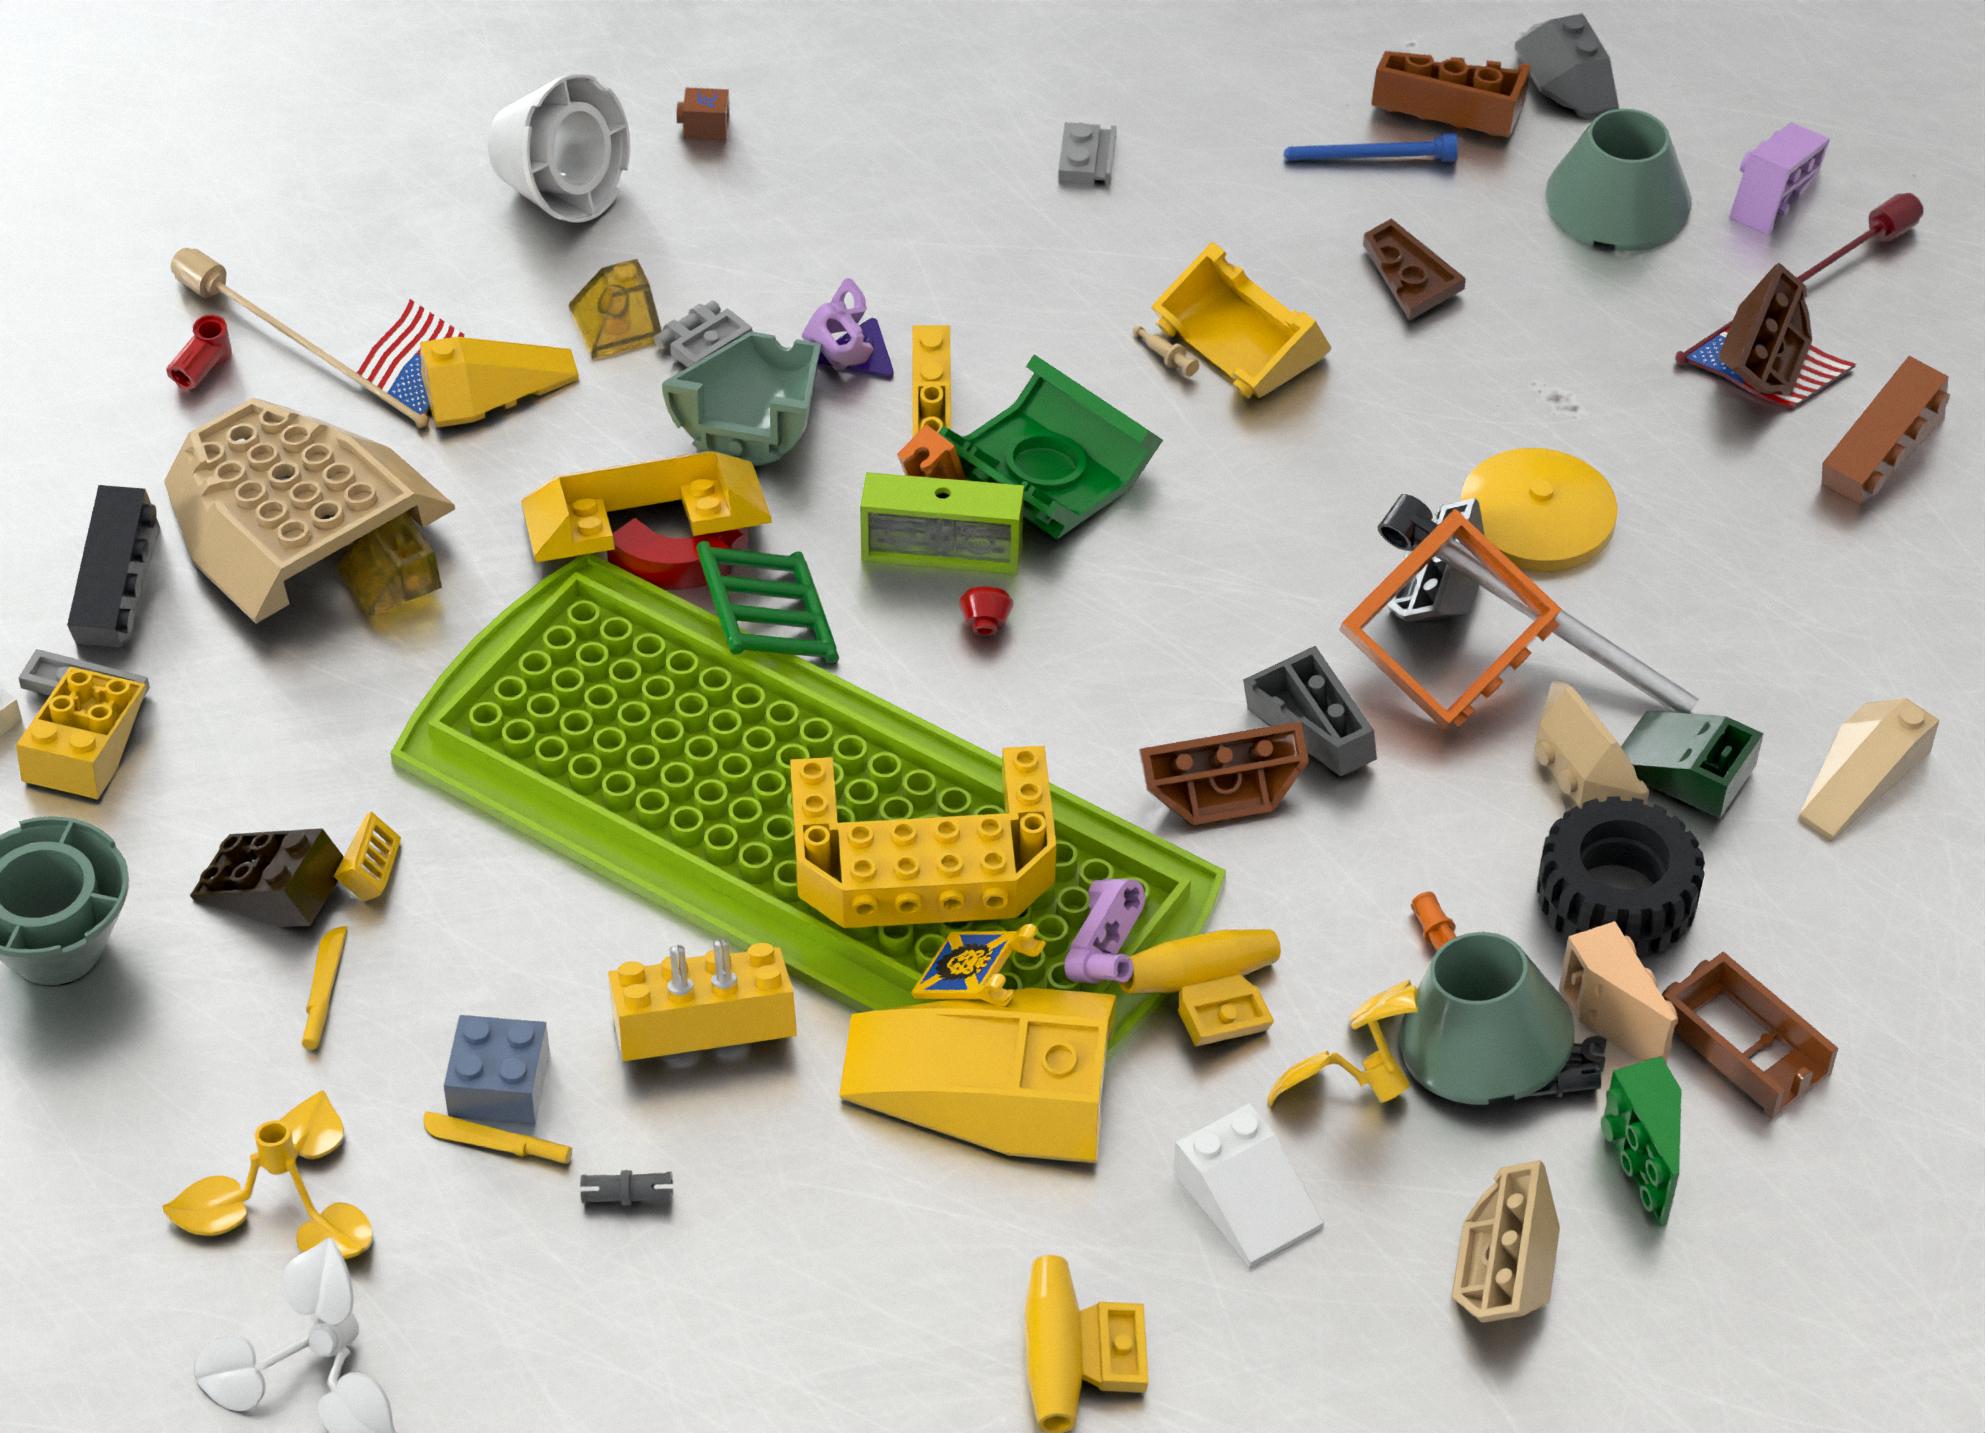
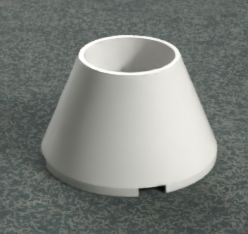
[488,74,630,222]

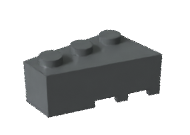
[1243,646,1377,776]

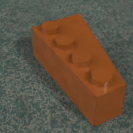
[1371,51,1531,138]
[1821,356,1950,506]

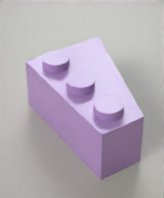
[1729,122,1830,234]

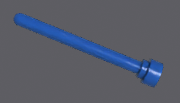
[1283,133,1458,163]

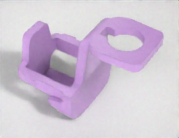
[802,279,874,370]

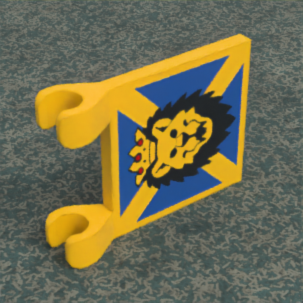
[911,924,1046,1006]

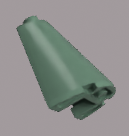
[662,332,821,466]

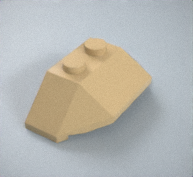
[1534,680,1649,807]
[1452,1160,1560,1323]

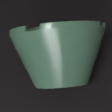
[1545,109,1692,251]
[0,816,129,985]
[1399,932,1575,1105]

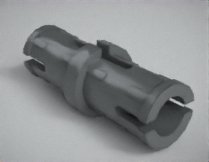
[580,1170,673,1205]

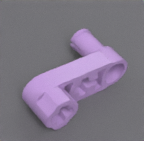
[1064,879,1145,984]

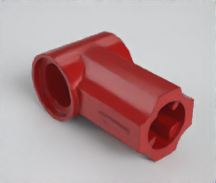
[166,315,232,391]

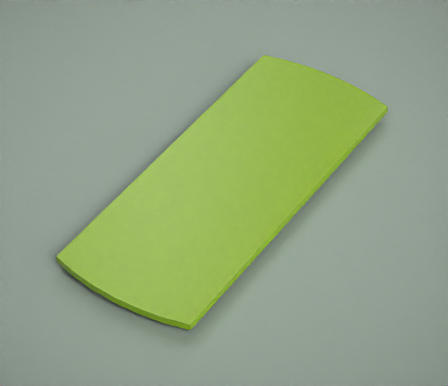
[390,553,1226,1063]

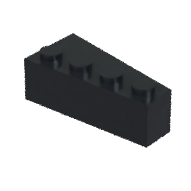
[67,485,160,648]

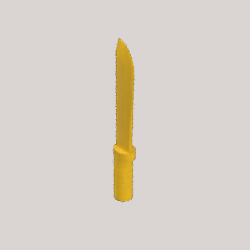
[301,926,347,1050]
[423,1111,572,1164]

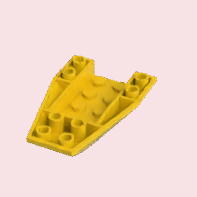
[839,988,1117,1163]

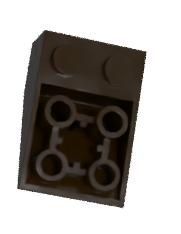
[190,828,344,927]

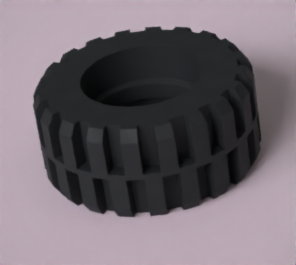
[1537,796,1705,958]

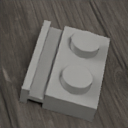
[1058,122,1117,185]

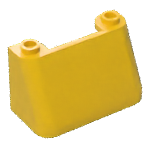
[1151,241,1332,399]

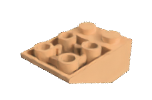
[1559,921,1678,1064]

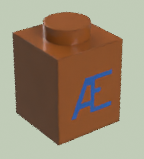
[676,88,730,140]

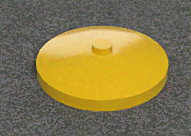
[1461,448,1618,571]

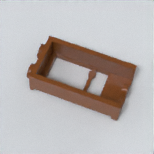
[1662,951,1838,1119]

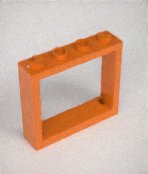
[1339,509,1562,731]

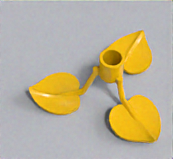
[1268,980,1418,1107]
[162,1090,373,1259]

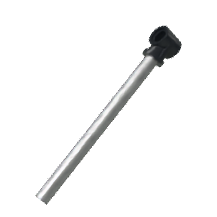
[1378,494,1699,714]

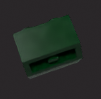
[1621,711,1764,819]

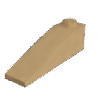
[1798,698,1940,842]

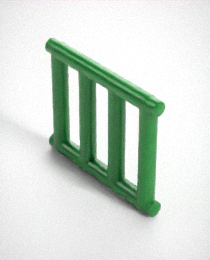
[696,541,839,664]

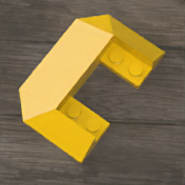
[521,451,772,563]

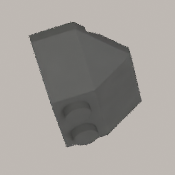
[1514,13,1619,119]
[1387,498,1485,622]

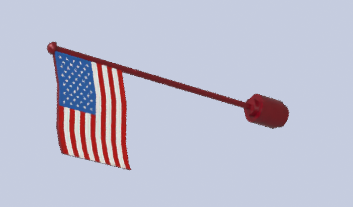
[1675,193,1923,410]

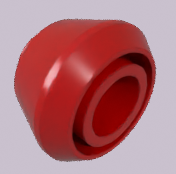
[959,586,1014,636]

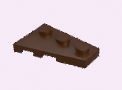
[1363,218,1466,321]

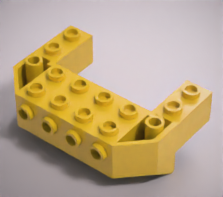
[790,746,1056,928]

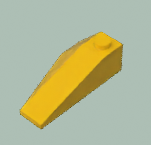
[420,337,579,428]

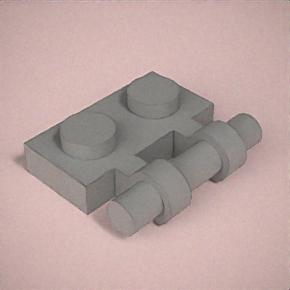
[654,300,753,368]

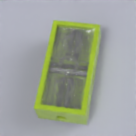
[860,472,1024,574]

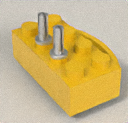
[608,938,797,1061]

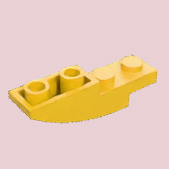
[912,325,951,437]

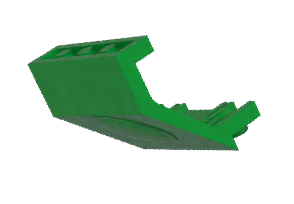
[938,354,1163,539]

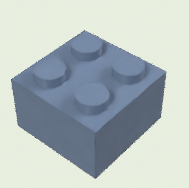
[444,1015,550,1124]

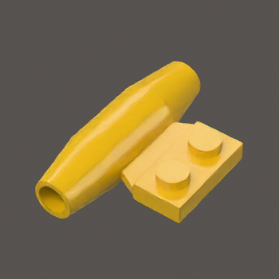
[1119,929,1281,1047]
[1024,1255,1149,1433]

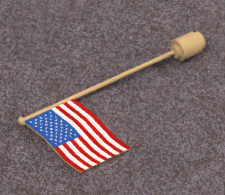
[170,247,469,428]

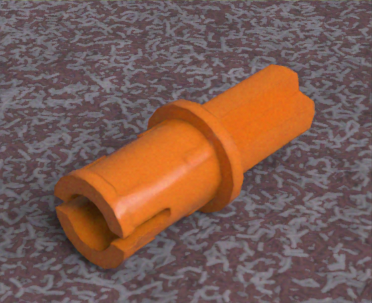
[1410,892,1457,951]

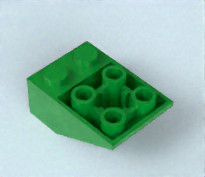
[1601,1056,1681,1226]

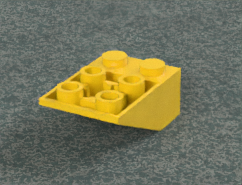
[16,667,146,799]

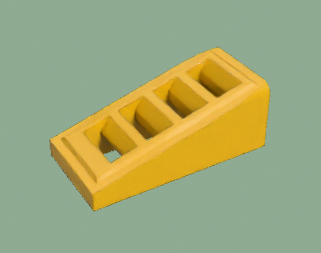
[334,811,401,902]

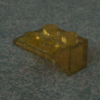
[337,512,442,617]

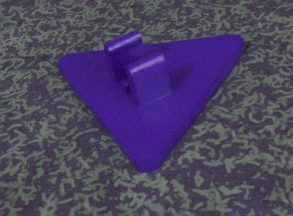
[818,318,894,378]

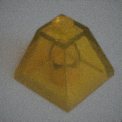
[568,259,662,358]

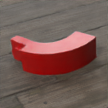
[607,518,748,590]

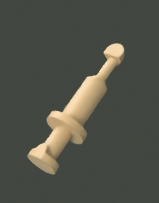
[1133,325,1200,377]

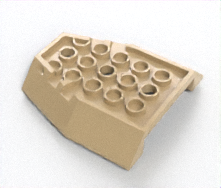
[164,397,455,623]

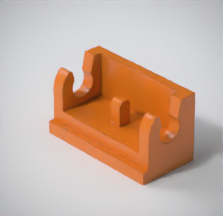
[897,424,966,480]

